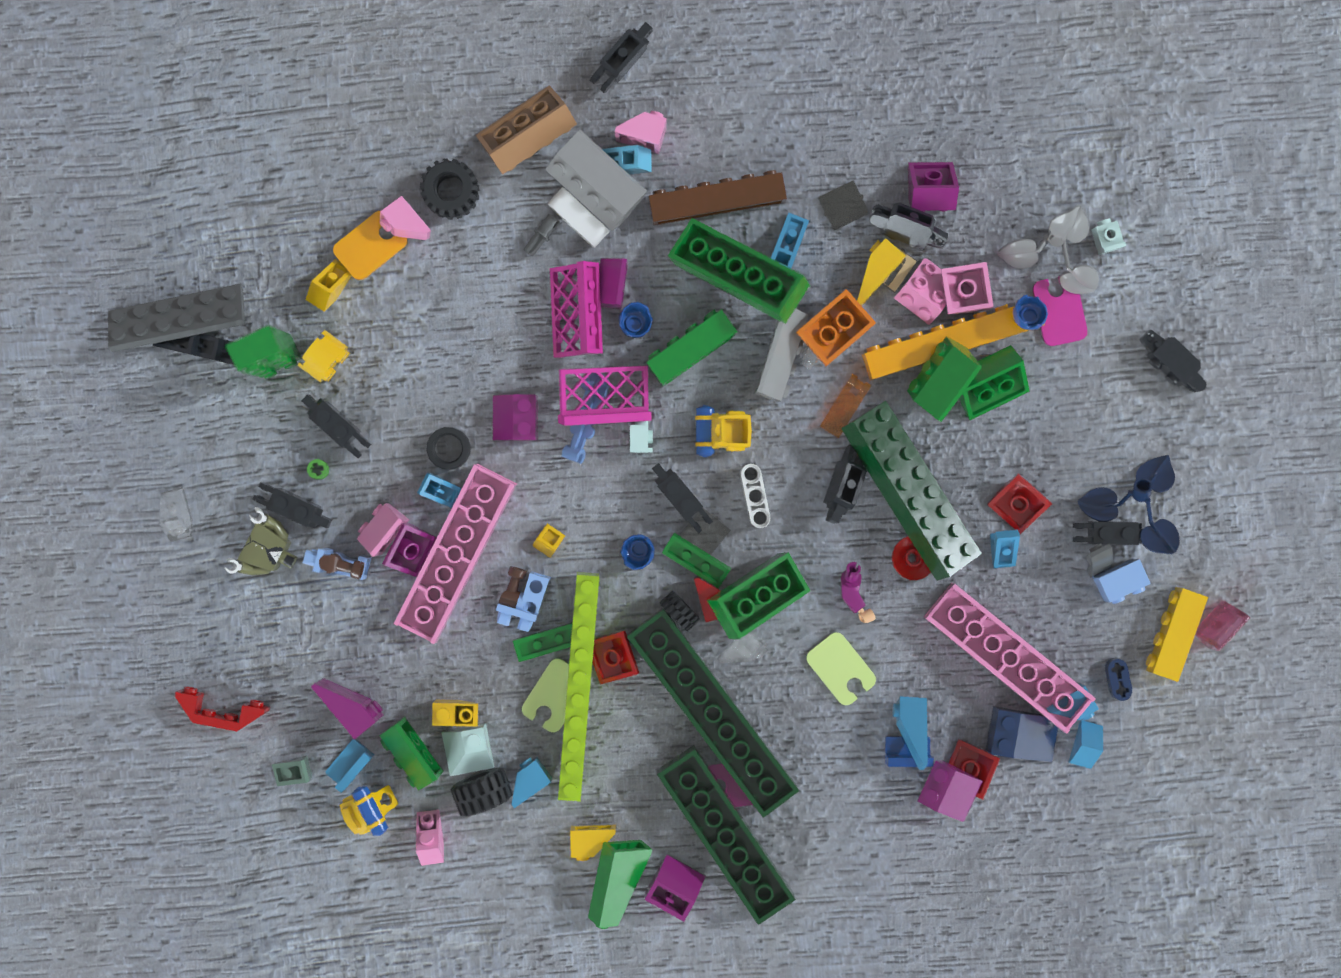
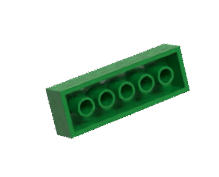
[668,218,810,324]

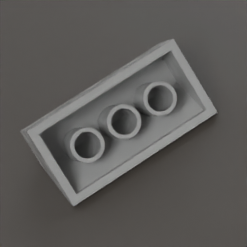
[546,130,647,231]
[754,309,808,402]

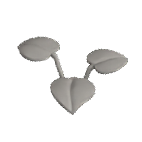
[998,204,1099,294]

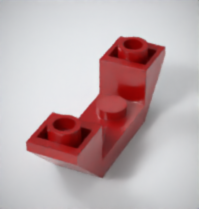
[175,687,270,732]

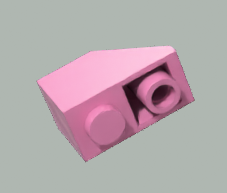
[416,809,444,866]

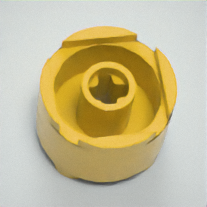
[298,330,350,383]

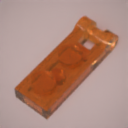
[819,373,872,438]

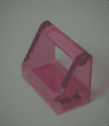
[1195,601,1250,652]

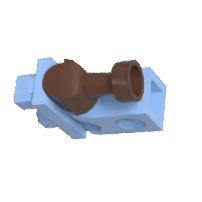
[303,548,372,580]
[496,566,551,632]

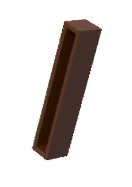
[649,170,787,226]

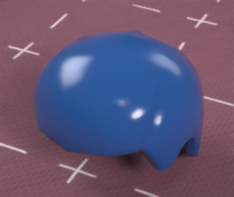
[1013,295,1048,330]
[618,302,653,339]
[620,534,655,570]

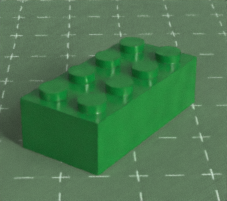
[647,309,737,388]
[226,325,302,379]
[707,552,811,639]

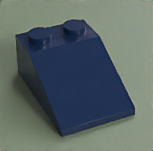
[985,706,1058,762]

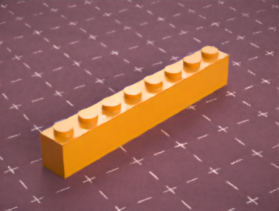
[862,301,1045,380]

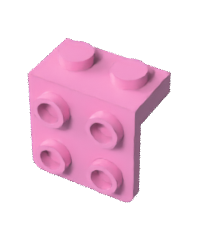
[894,258,946,325]

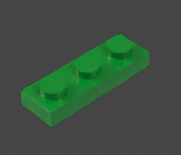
[662,533,731,588]
[513,622,572,662]

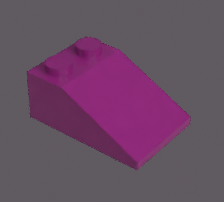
[311,678,384,740]

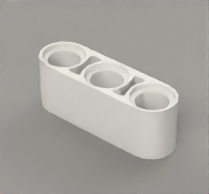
[547,187,610,248]
[740,464,770,528]

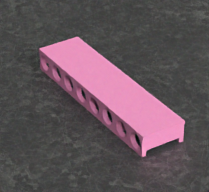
[394,464,517,644]
[924,583,1096,734]

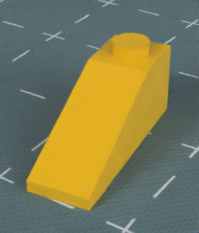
[857,238,906,306]

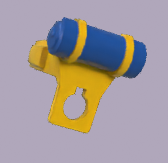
[695,405,752,457]
[339,785,398,836]

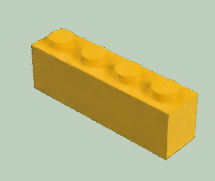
[1146,587,1208,682]

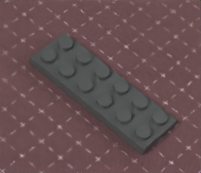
[108,284,245,352]

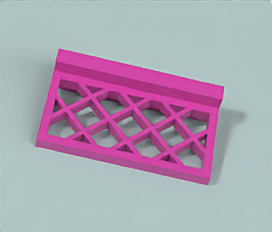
[550,261,603,358]
[558,365,651,426]

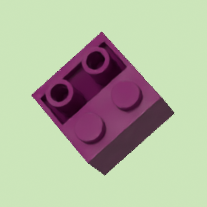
[644,854,706,922]

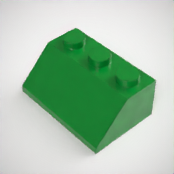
[907,336,982,422]
[959,345,1030,420]
[379,717,444,791]

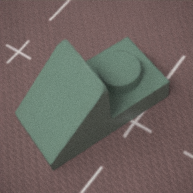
[272,755,312,786]

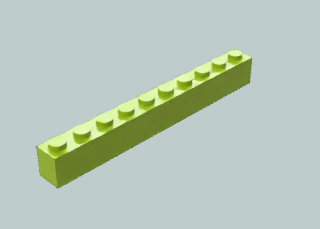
[558,572,600,802]

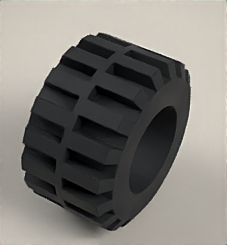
[420,158,480,220]
[450,768,513,816]

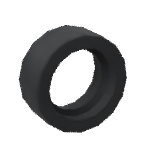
[426,427,471,470]

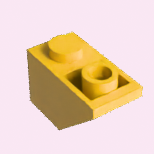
[432,699,478,727]

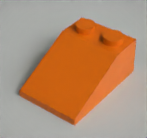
[796,289,876,366]

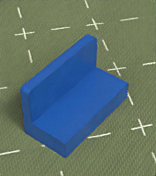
[885,736,933,767]

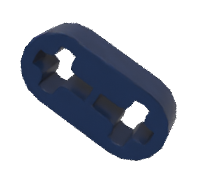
[1105,658,1132,701]

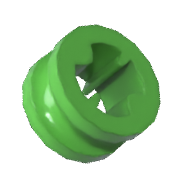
[307,459,329,480]

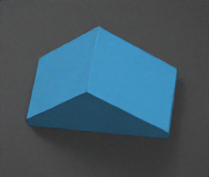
[417,473,462,508]
[1069,720,1103,769]

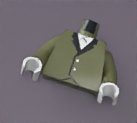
[224,507,298,576]

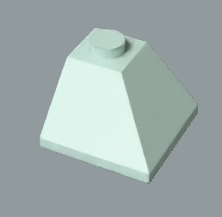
[442,723,494,776]

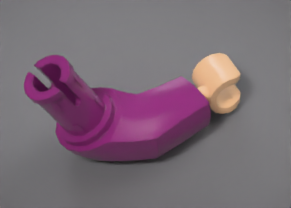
[841,562,876,623]

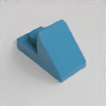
[990,530,1020,568]

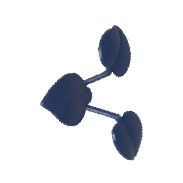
[1078,455,1180,554]

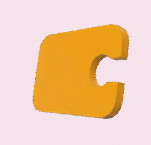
[333,210,407,280]

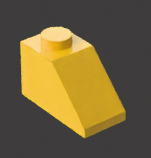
[305,259,352,312]
[570,824,616,861]

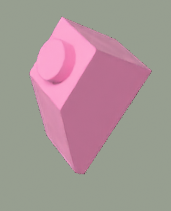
[379,196,431,240]

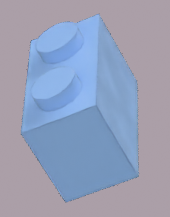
[1093,558,1151,604]

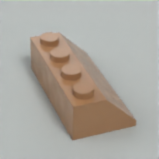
[476,85,577,175]

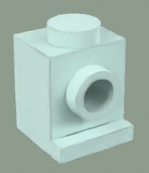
[1091,218,1126,255]
[630,421,653,453]

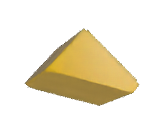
[533,523,565,558]

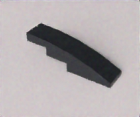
[152,334,235,365]

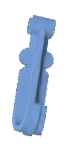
[562,373,609,464]

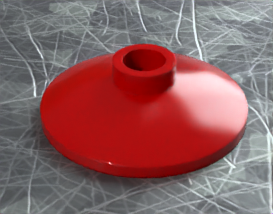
[892,536,931,580]

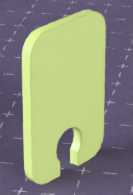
[806,632,876,705]
[522,658,569,732]

